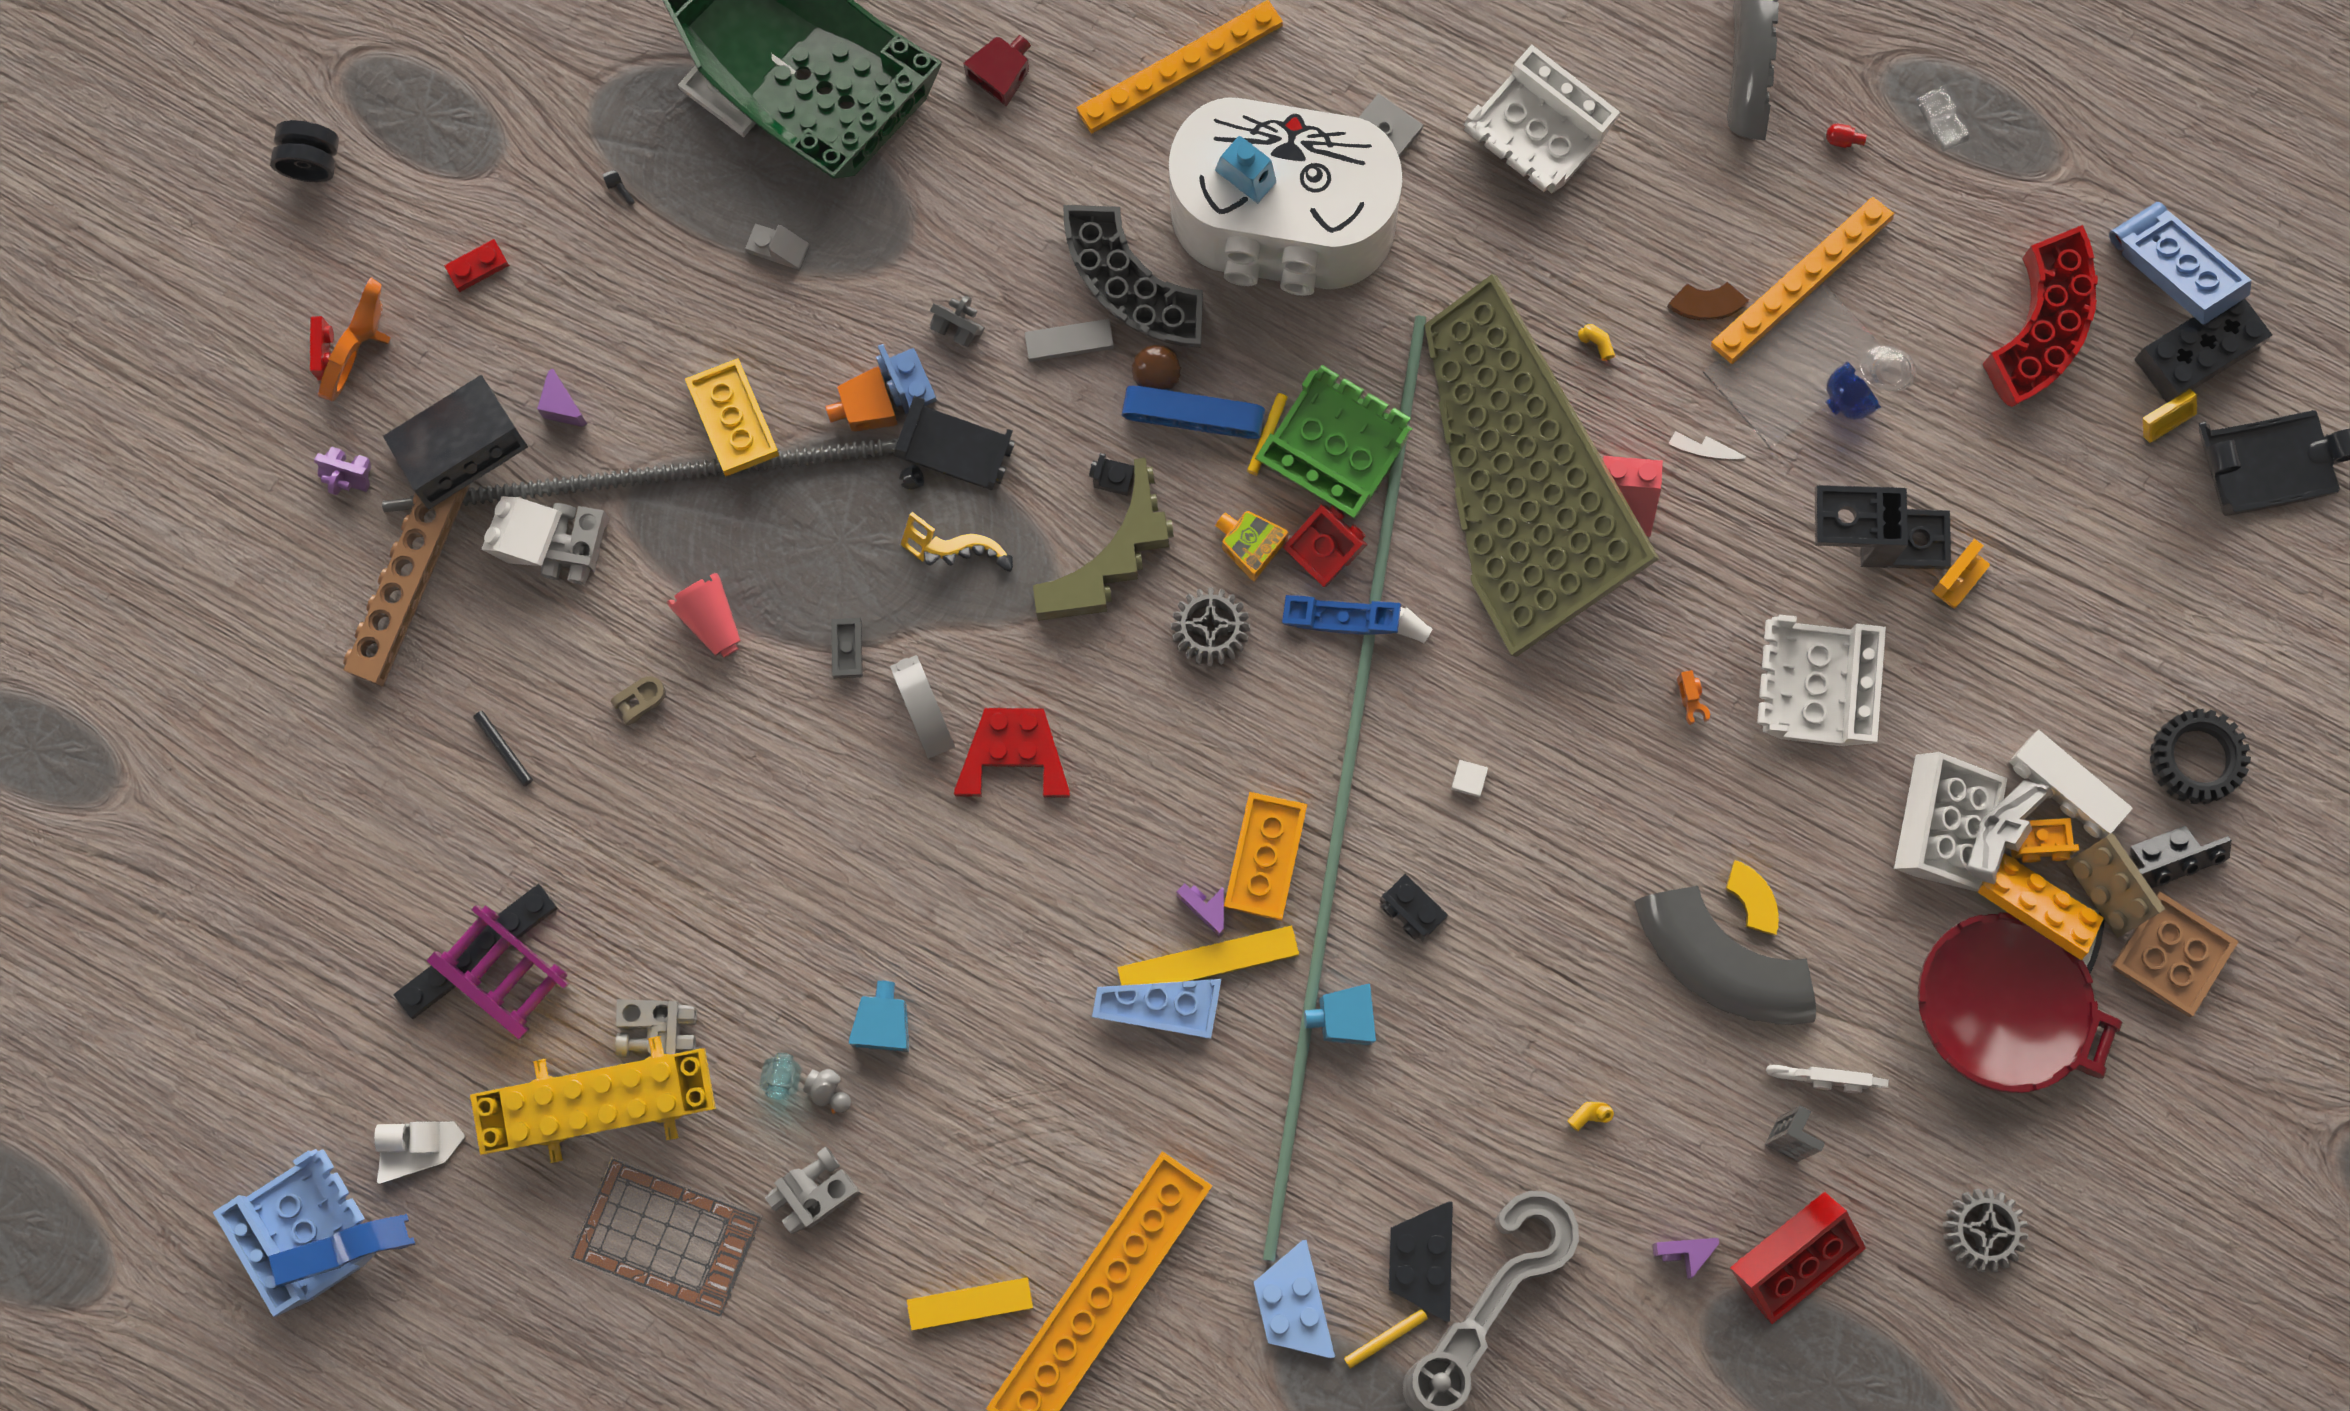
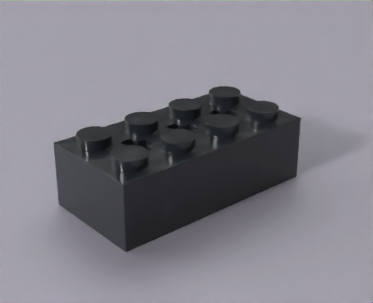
[2134,299,2273,403]

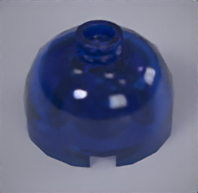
[1825,361,1881,420]

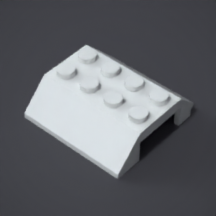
[1464,45,1620,193]
[1757,615,1886,746]

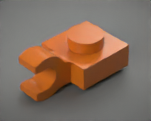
[1677,670,1710,725]

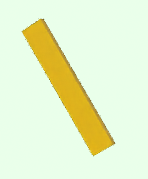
[1117,925,1299,985]

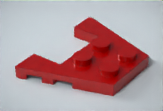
[954,708,1070,798]

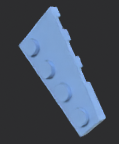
[1092,979,1221,1039]

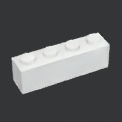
[2009,730,2133,839]

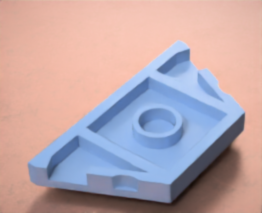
[1253,1240,1335,1358]

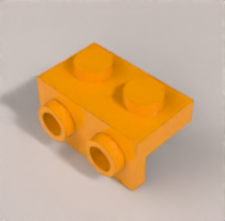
[2011,818,2079,863]

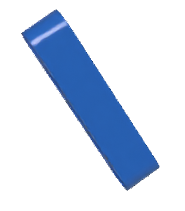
[1122,385,1265,439]

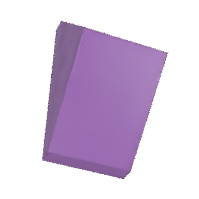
[537,369,587,427]

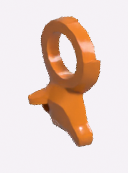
[318,278,391,401]

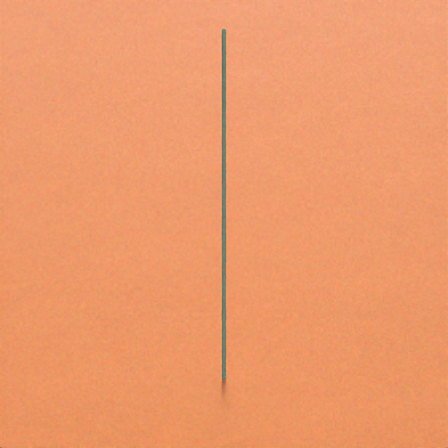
[1263,315,1426,1262]

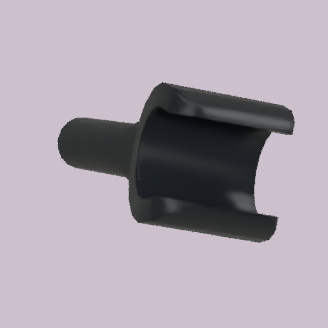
[603,170,635,206]

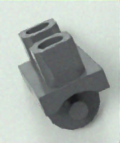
[929,295,985,347]

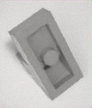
[745,223,809,270]

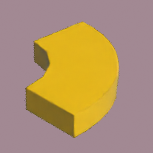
[1725,860,1779,936]

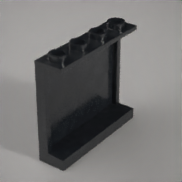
[383,375,528,510]

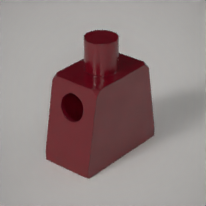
[963,35,1031,106]

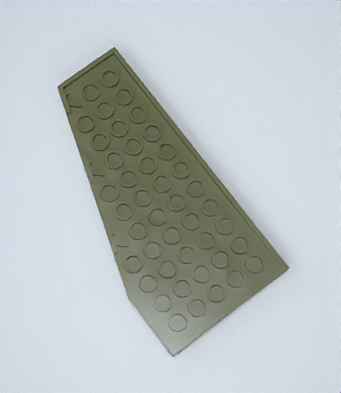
[1424,274,1659,657]

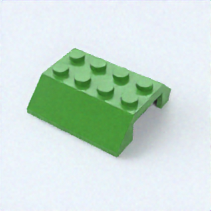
[1255,365,1413,519]

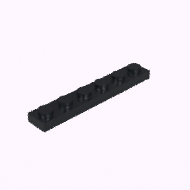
[393,883,558,1019]

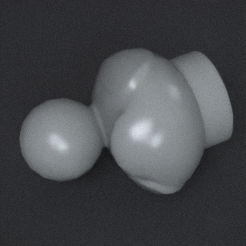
[803,1069,851,1114]

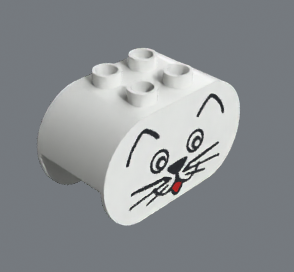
[1169,98,1402,296]

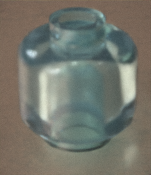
[759,1053,802,1100]

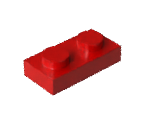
[444,239,510,293]
[310,316,334,380]

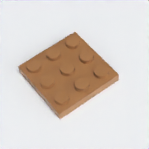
[2111,891,2239,1018]

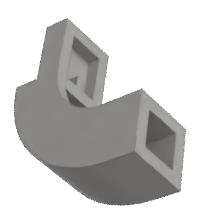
[890,655,955,759]

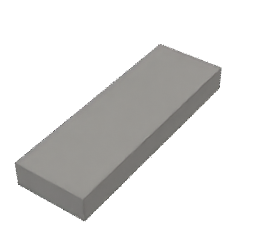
[1024,319,1114,362]

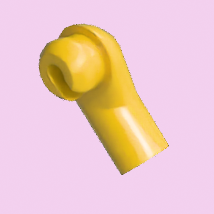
[1578,324,1615,361]
[1567,1102,1614,1132]

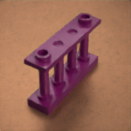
[426,905,570,1039]

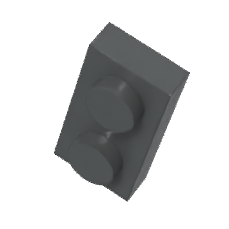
[831,618,863,679]

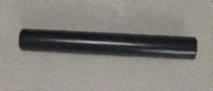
[473,711,533,786]

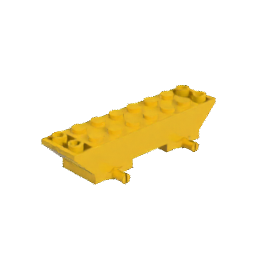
[470,1036,716,1163]

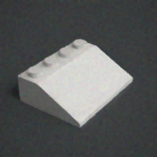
[1894,752,2007,891]

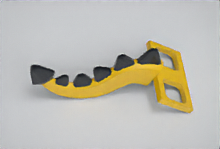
[900,512,1013,572]

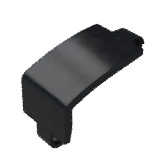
[2199,410,2350,516]

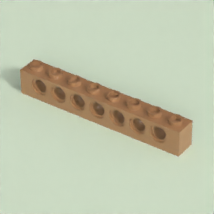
[343,484,470,687]

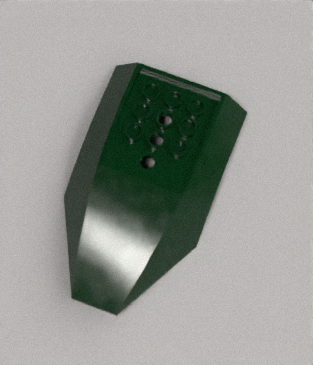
[662,0,942,179]

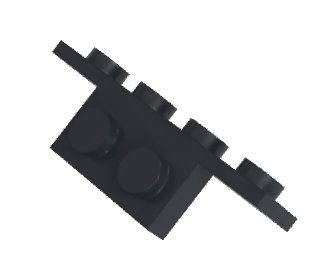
[2130,826,2232,888]

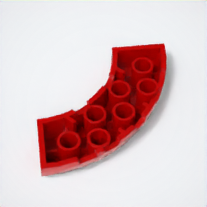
[1983,225,2098,407]

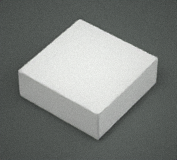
[1451,760,1488,798]

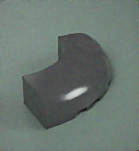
[1727,0,1779,140]
[1063,205,1203,348]
[1634,886,1816,1025]

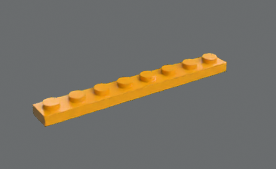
[1076,0,1283,134]
[1711,197,1894,364]

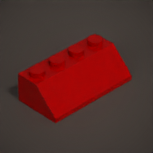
[1730,1192,1866,1324]

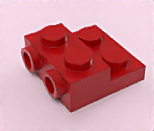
[1283,504,1368,587]

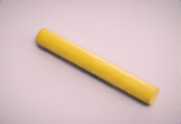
[1247,393,1288,475]
[1344,1308,1428,1369]

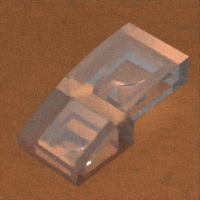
[1917,86,1970,151]

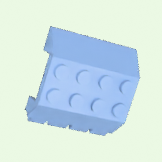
[213,1149,377,1317]

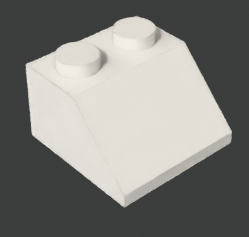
[481,496,562,566]

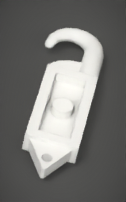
[1766,1065,1889,1093]

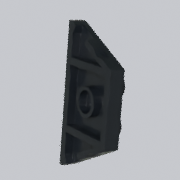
[1389,1201,1453,1322]

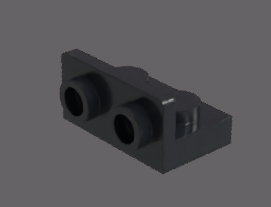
[1380,874,1448,942]

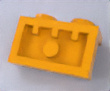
[1931,538,1990,608]

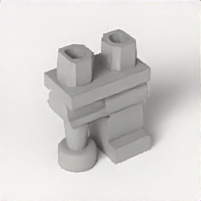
[541,503,609,585]
[615,999,697,1057]
[765,1146,861,1234]

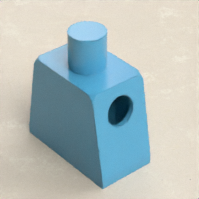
[1215,136,1276,204]
[849,981,909,1052]
[1304,984,1376,1045]

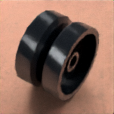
[270,120,339,183]

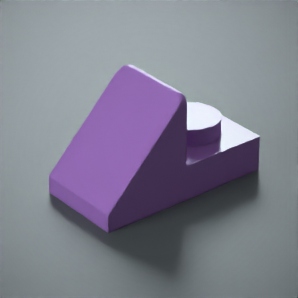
[1176,883,1224,938]
[1652,1238,1719,1279]

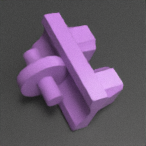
[314,447,371,495]

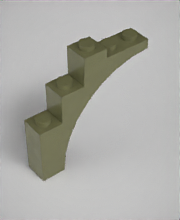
[1033,458,1174,621]

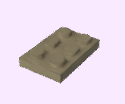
[2065,833,2165,938]

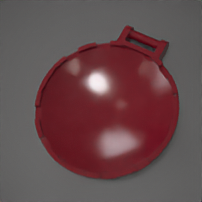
[1918,912,2123,1093]

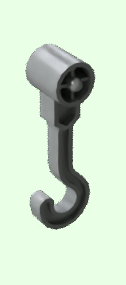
[1403,1191,1579,1411]

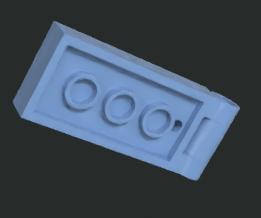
[2109,202,2251,325]

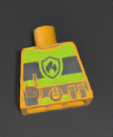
[1215,511,1288,582]

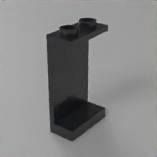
[894,396,1016,490]

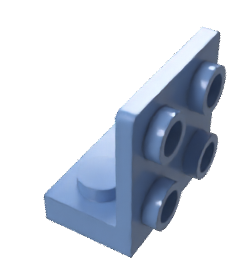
[876,344,937,414]

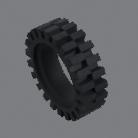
[2150,709,2251,804]

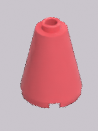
[667,573,741,658]

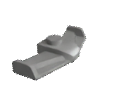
[1966,780,2053,884]

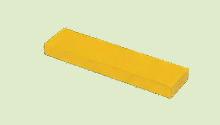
[907,1277,1033,1331]

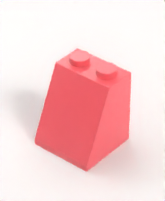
[1602,456,1663,537]

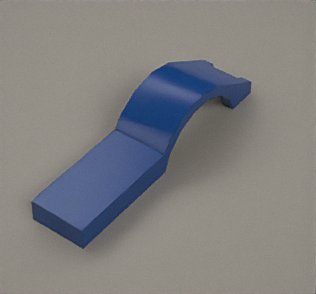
[268,1214,416,1287]

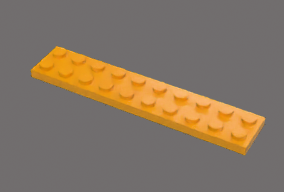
[986,1151,1213,1411]

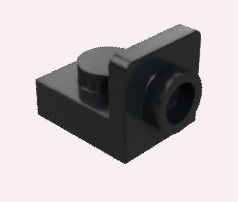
[1089,453,1134,496]

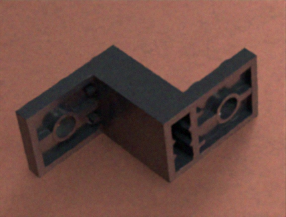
[1815,485,1951,570]

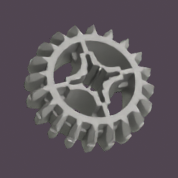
[1171,587,1250,666]
[1943,1188,2028,1273]

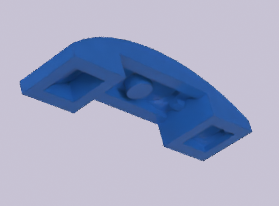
[1282,595,1401,635]

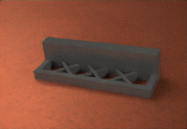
[1765,1106,1825,1162]

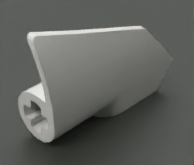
[374,1121,466,1184]

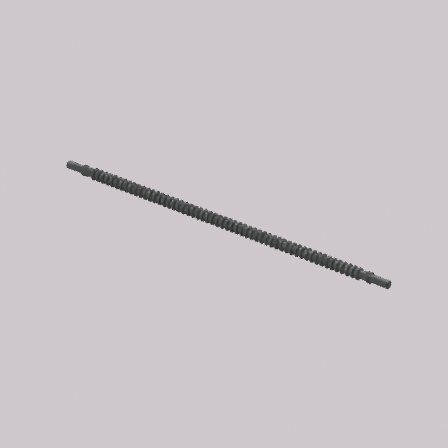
[382,438,899,513]

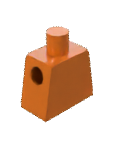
[825,366,898,432]

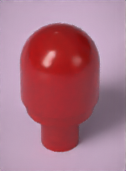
[1826,123,1867,148]

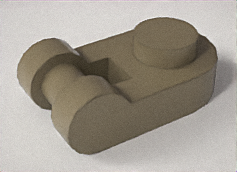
[611,676,666,725]

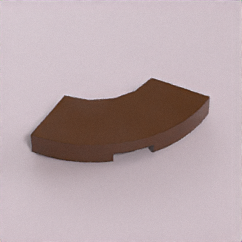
[1667,282,1749,321]

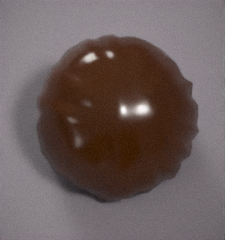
[1132,345,1181,390]

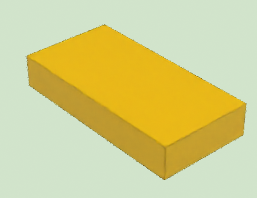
[2143,389,2197,443]

